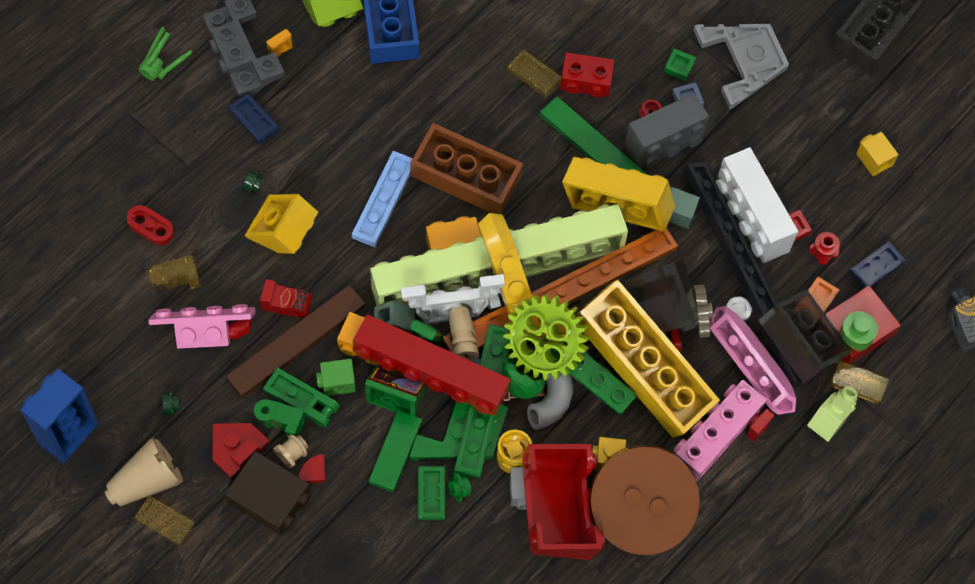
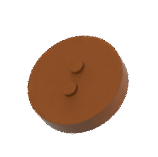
[590,445,700,555]

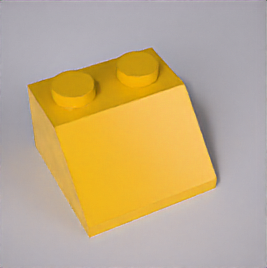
[244,194,318,254]

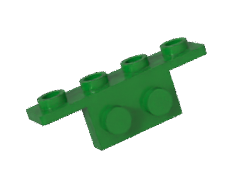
[546,339,636,415]

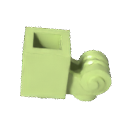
[807,386,858,442]

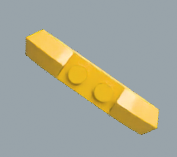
[478,213,540,334]

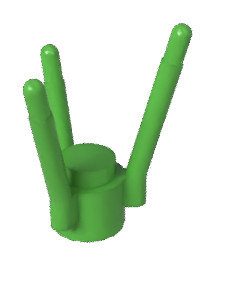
[138,27,192,81]

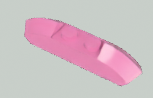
[709,306,796,415]

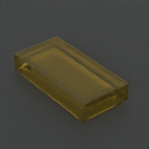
[508,50,561,97]
[830,361,889,404]
[134,496,195,547]

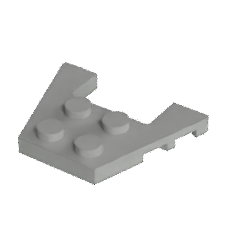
[693,24,789,109]

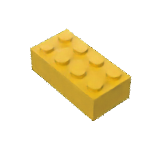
[562,157,675,232]

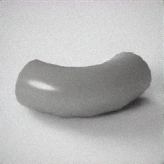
[527,373,573,430]

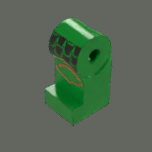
[254,399,306,439]

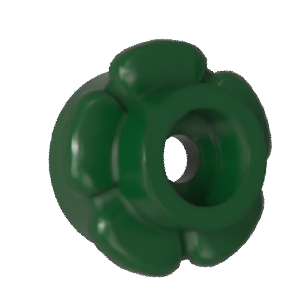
[241,170,262,194]
[162,390,179,416]

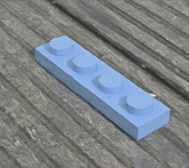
[352,151,413,247]

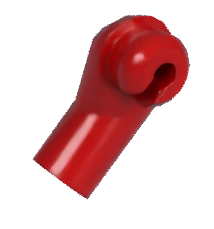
[228,307,253,340]

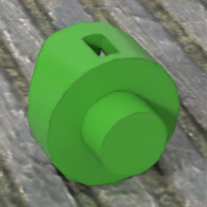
[840,311,878,351]

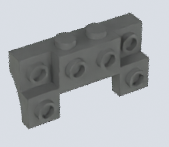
[202,0,285,99]

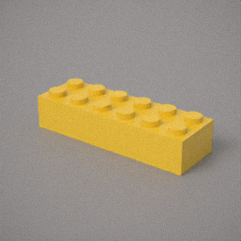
[575,279,720,438]

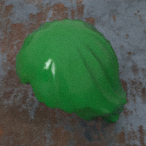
[502,356,545,399]

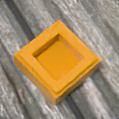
[266,29,293,57]

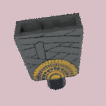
[948,287,975,352]

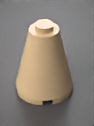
[105,437,183,506]

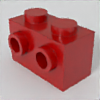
[560,53,614,97]

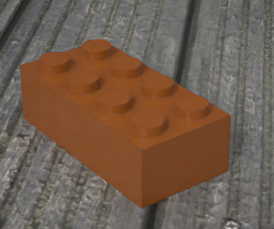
[410,123,523,215]

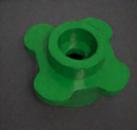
[448,472,471,503]

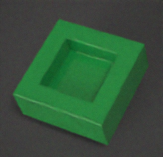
[664,48,696,81]

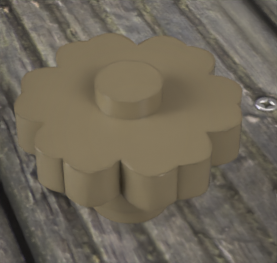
[675,285,713,338]

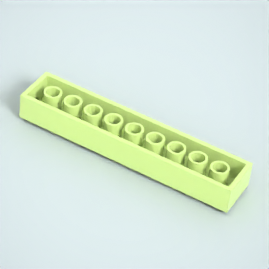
[370,204,628,306]

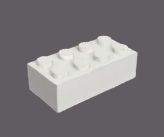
[716,148,798,263]

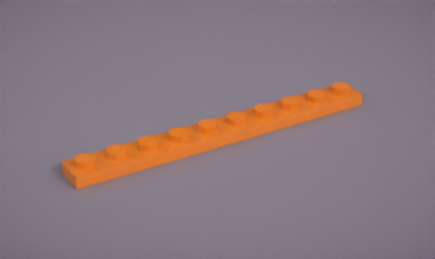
[443,228,678,352]

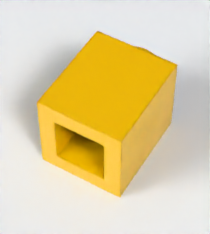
[856,131,899,177]

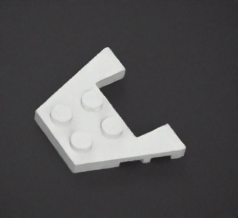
[401,274,505,324]

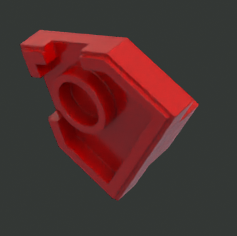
[212,423,270,480]

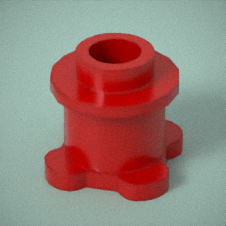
[809,232,840,265]

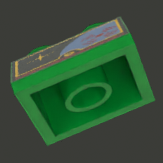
[365,365,426,417]

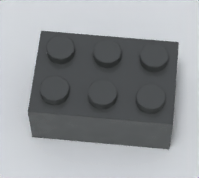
[624,93,709,169]

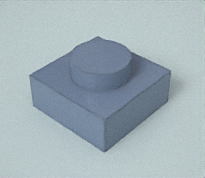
[672,82,704,106]

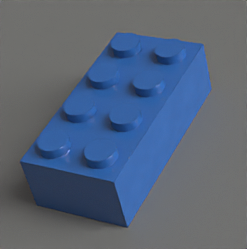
[362,0,419,64]
[21,369,99,464]

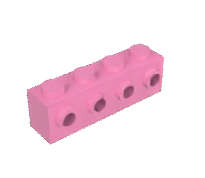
[673,380,767,482]

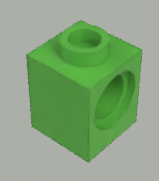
[316,359,356,396]

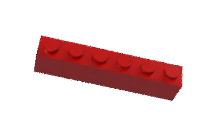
[353,314,511,416]

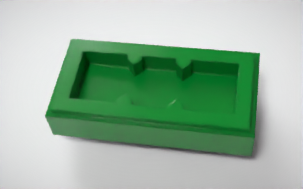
[410,320,445,343]
[418,466,445,520]

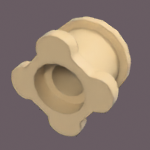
[273,434,308,469]

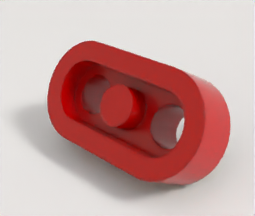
[127,205,174,245]

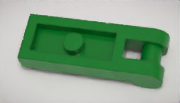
[263,367,340,428]

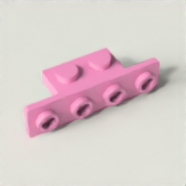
[148,304,256,349]

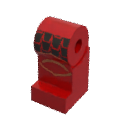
[260,279,312,317]

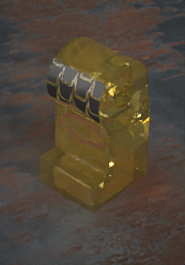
[148,255,201,293]

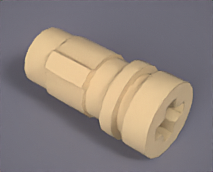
[449,306,479,362]

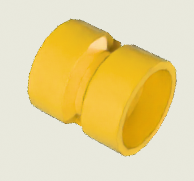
[496,429,532,473]

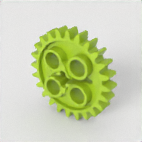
[503,294,589,380]

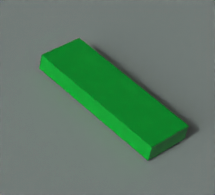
[369,410,422,493]

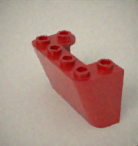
[522,444,605,560]

